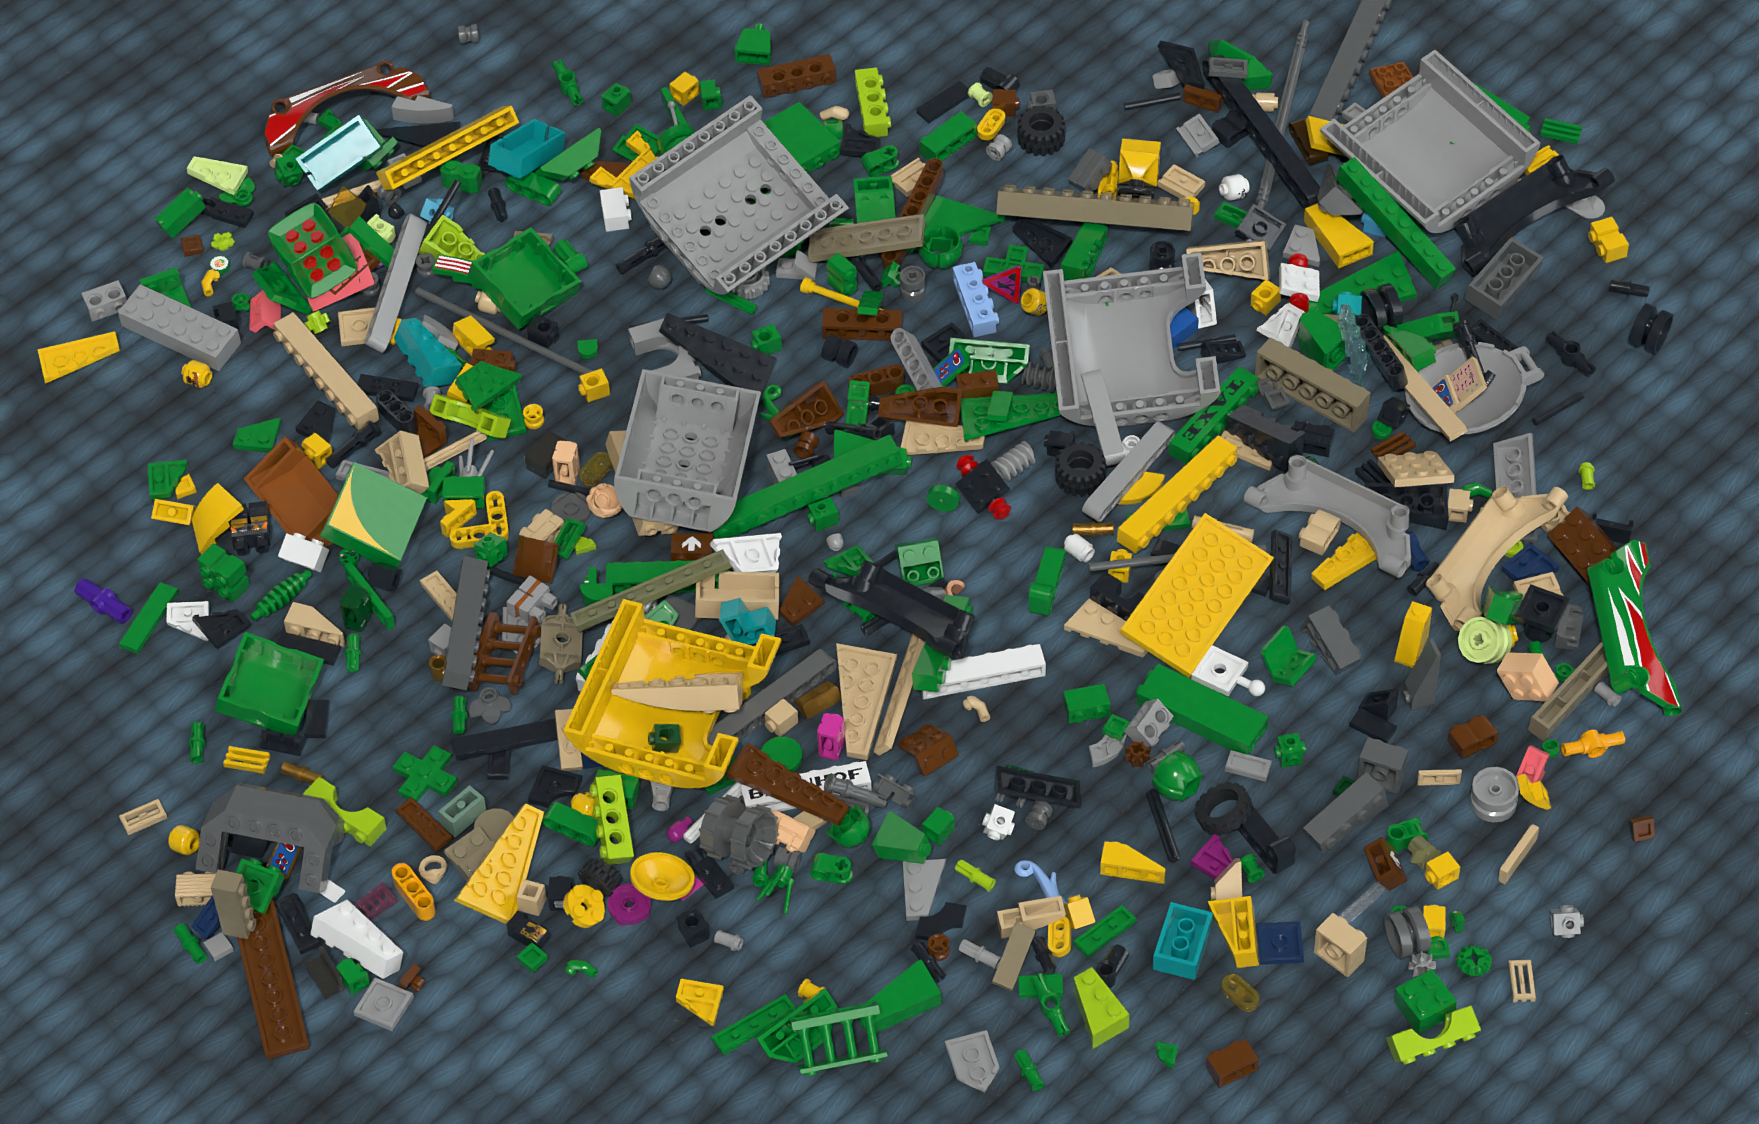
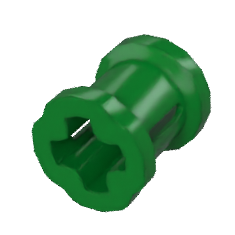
[1240,854,1265,883]

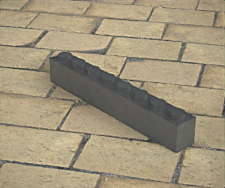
[442,556,490,690]

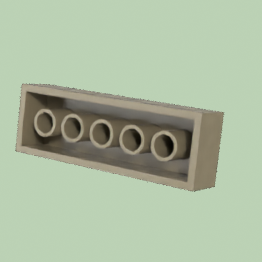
[1255,337,1371,433]

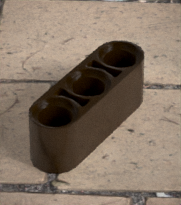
[1288,117,1329,165]

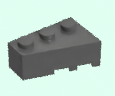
[1299,605,1361,675]

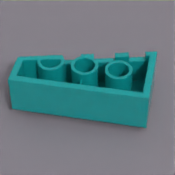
[393,318,462,387]

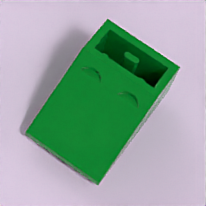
[853,176,896,223]

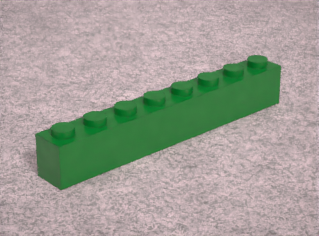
[1336,157,1456,290]

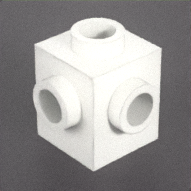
[982,804,1015,840]

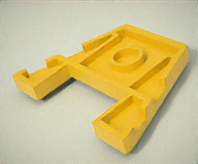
[589,131,658,199]

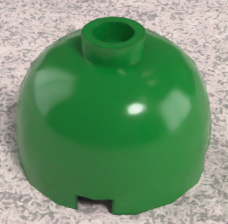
[827,804,870,847]

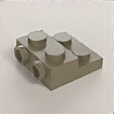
[444,826,495,882]

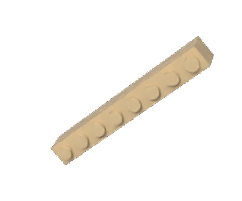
[273,312,379,431]

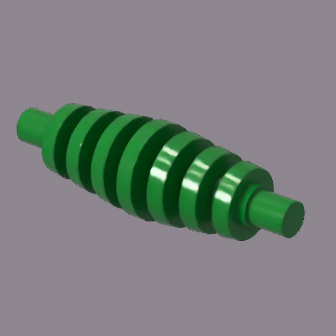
[250,569,312,621]

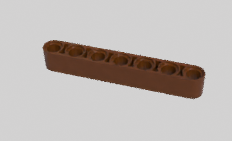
[881,158,944,269]

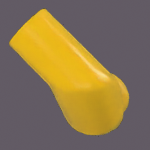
[201,269,220,296]

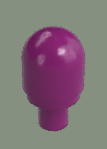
[667,816,693,842]

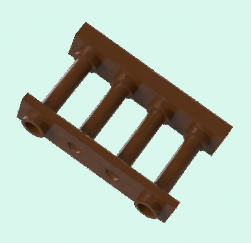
[468,612,541,695]

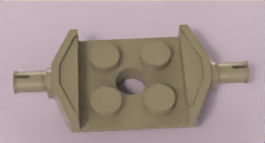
[538,604,583,684]

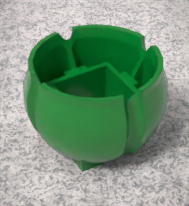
[918,224,962,270]
[1152,750,1203,802]

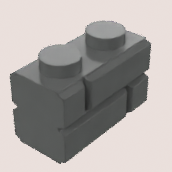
[1068,148,1112,191]

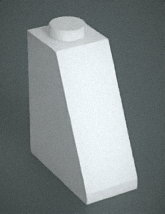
[1188,279,1217,329]

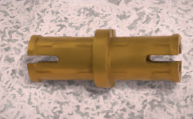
[1072,521,1114,537]
[280,761,325,784]

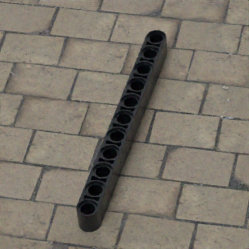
[1202,54,1320,208]

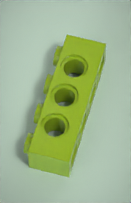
[855,67,891,137]
[590,775,634,865]

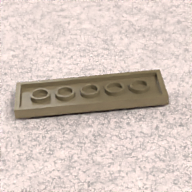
[808,214,925,262]

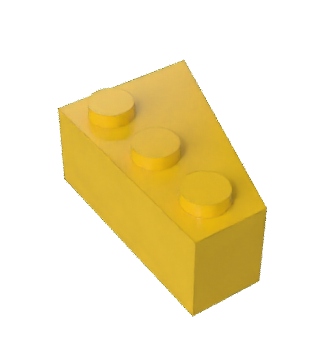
[1208,896,1259,968]

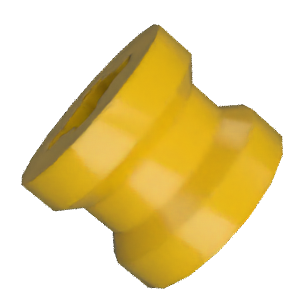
[523,404,544,429]

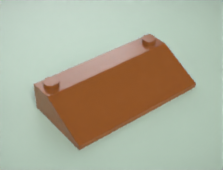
[244,436,338,548]

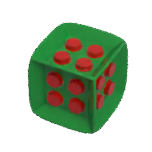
[268,203,357,299]

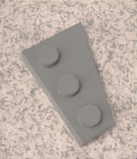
[903,859,946,921]

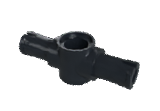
[1546,331,1596,377]

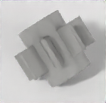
[1409,951,1436,977]

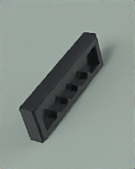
[1470,319,1518,352]
[357,374,419,402]

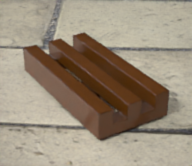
[1371,430,1416,459]

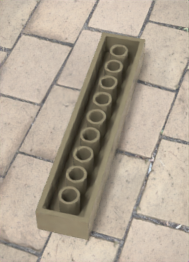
[996,184,1194,231]

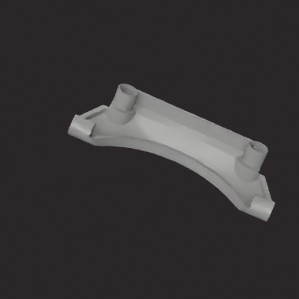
[1244,455,1411,578]

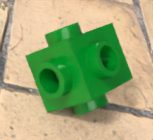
[274,154,304,187]
[474,532,508,567]
[1274,733,1306,768]

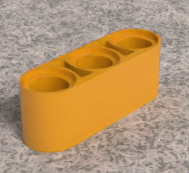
[392,863,436,921]

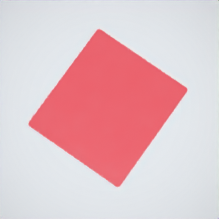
[307,234,375,312]

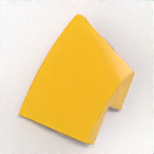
[192,483,244,555]

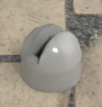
[826,534,844,551]

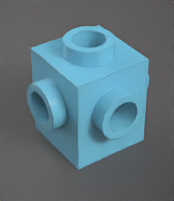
[420,198,454,223]

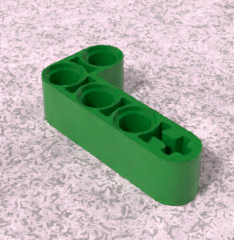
[1029,546,1066,616]

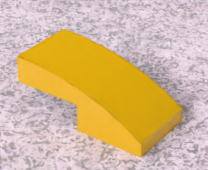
[1517,774,1551,810]

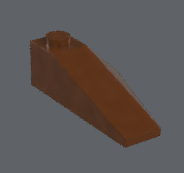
[878,386,962,427]

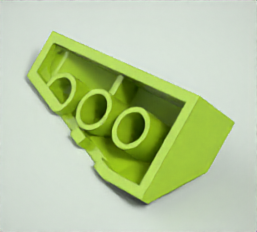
[418,215,485,261]

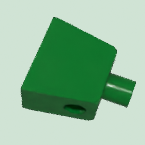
[735,24,771,66]

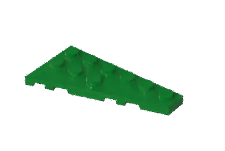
[1305,250,1417,315]

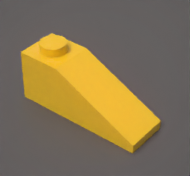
[1100,841,1166,884]

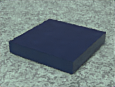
[1256,922,1304,965]

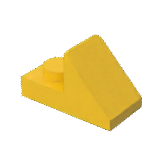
[440,499,477,538]

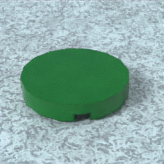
[761,737,802,773]

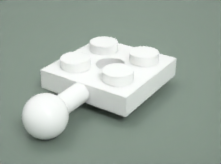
[1191,645,1265,696]

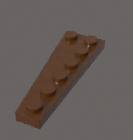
[726,743,849,826]

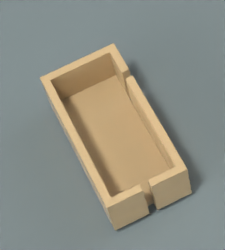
[695,572,779,620]

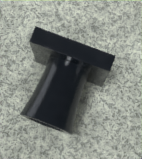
[1515,584,1570,643]

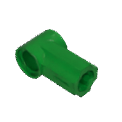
[553,239,588,274]

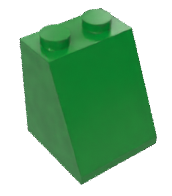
[1298,308,1351,371]

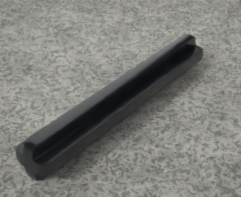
[1146,789,1180,863]

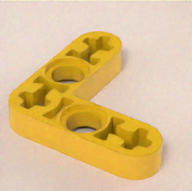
[449,491,509,549]

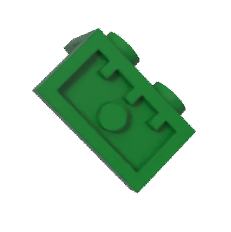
[139,267,191,308]

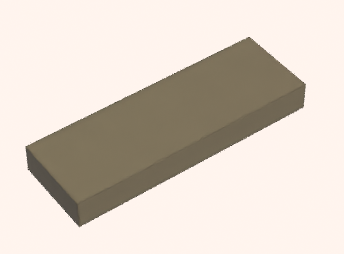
[992,923,1035,991]

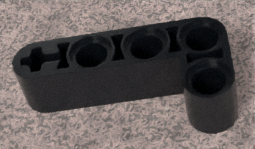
[1237,806,1296,874]

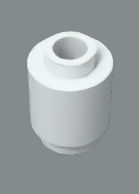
[1064,534,1095,562]

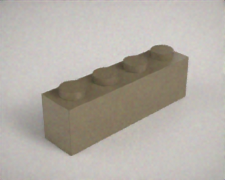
[211,869,256,939]

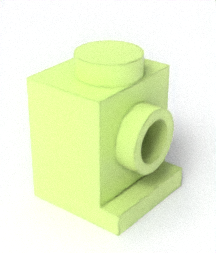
[367,214,396,243]

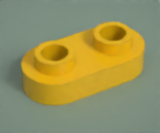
[977,109,1005,140]
[1048,916,1071,957]

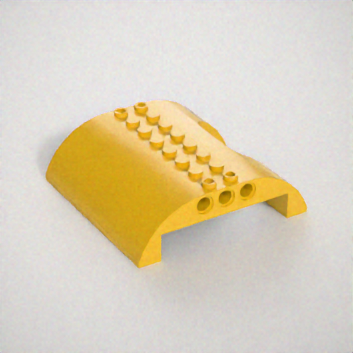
[563,599,781,788]

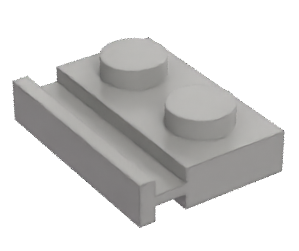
[1176,114,1220,157]

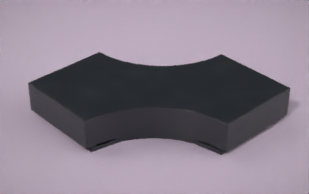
[916,902,967,941]

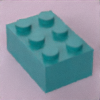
[1153,902,1213,980]

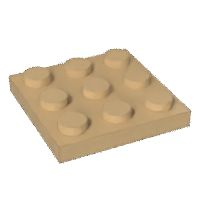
[1378,451,1454,487]

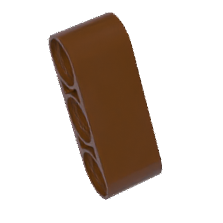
[848,364,904,397]

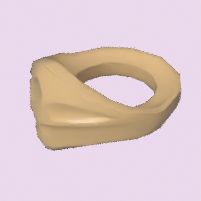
[419,855,447,884]

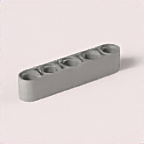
[891,328,942,391]
[1081,369,1125,467]

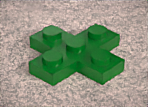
[983,245,1044,286]
[393,745,458,803]

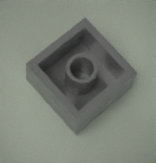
[1357,738,1409,794]

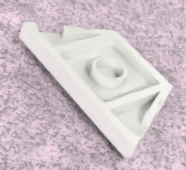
[710,533,782,573]

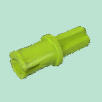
[955,860,996,892]

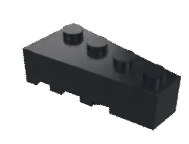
[1225,404,1306,472]
[1364,483,1449,530]

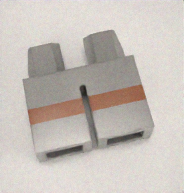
[507,576,557,624]

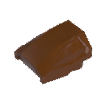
[513,535,559,584]

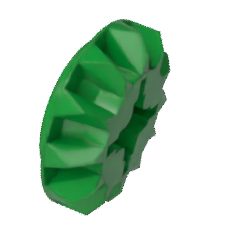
[1456,944,1492,976]

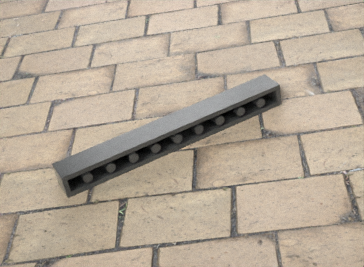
[1309,0,1392,121]

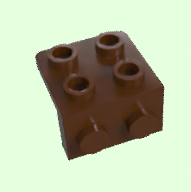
[413,405,447,459]
[897,724,959,776]

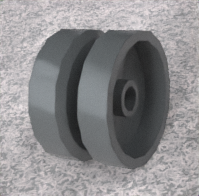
[1384,905,1431,960]

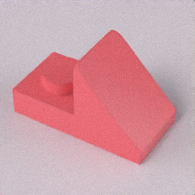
[1516,746,1550,783]

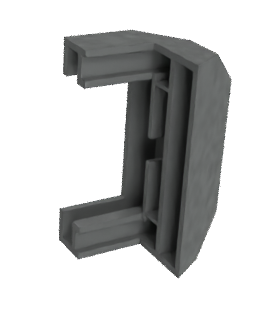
[196,783,345,893]

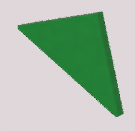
[908,195,1005,253]

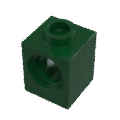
[648,724,681,753]

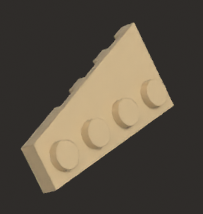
[1064,599,1148,657]

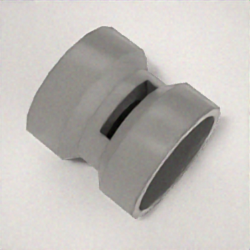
[986,134,1012,161]

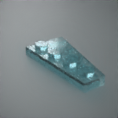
[1338,304,1370,387]

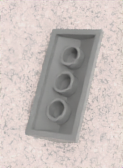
[1493,433,1537,498]

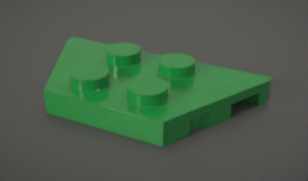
[252,261,313,315]
[455,361,522,412]

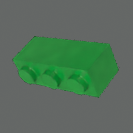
[920,111,977,161]

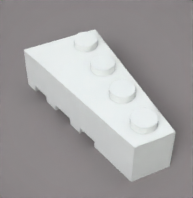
[310,900,403,979]

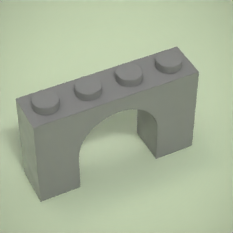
[628,318,701,380]

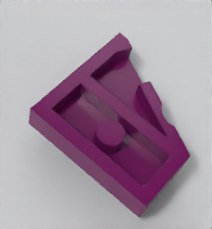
[1191,834,1233,880]

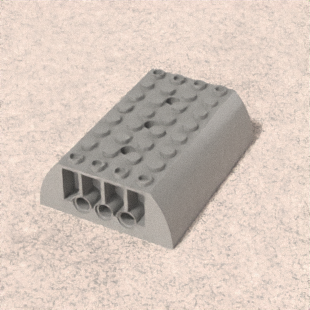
[614,369,761,532]

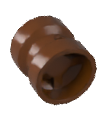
[793,431,819,459]

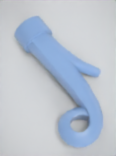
[1014,860,1066,903]

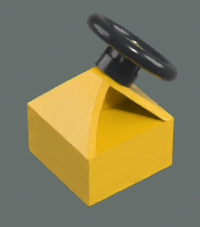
[1116,139,1161,199]

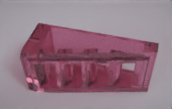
[354,882,399,920]

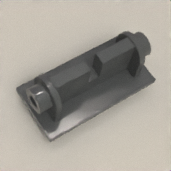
[873,773,918,808]

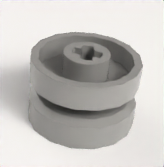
[1470,767,1519,822]

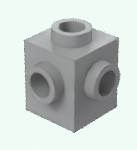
[1550,905,1584,938]

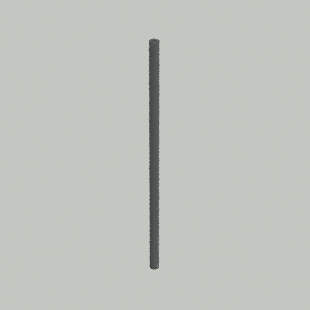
[415,287,593,375]

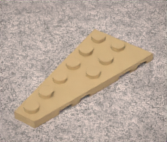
[836,643,897,760]

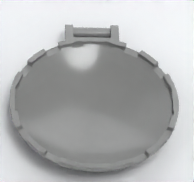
[1405,342,1544,434]

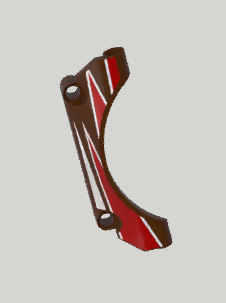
[264,60,430,157]

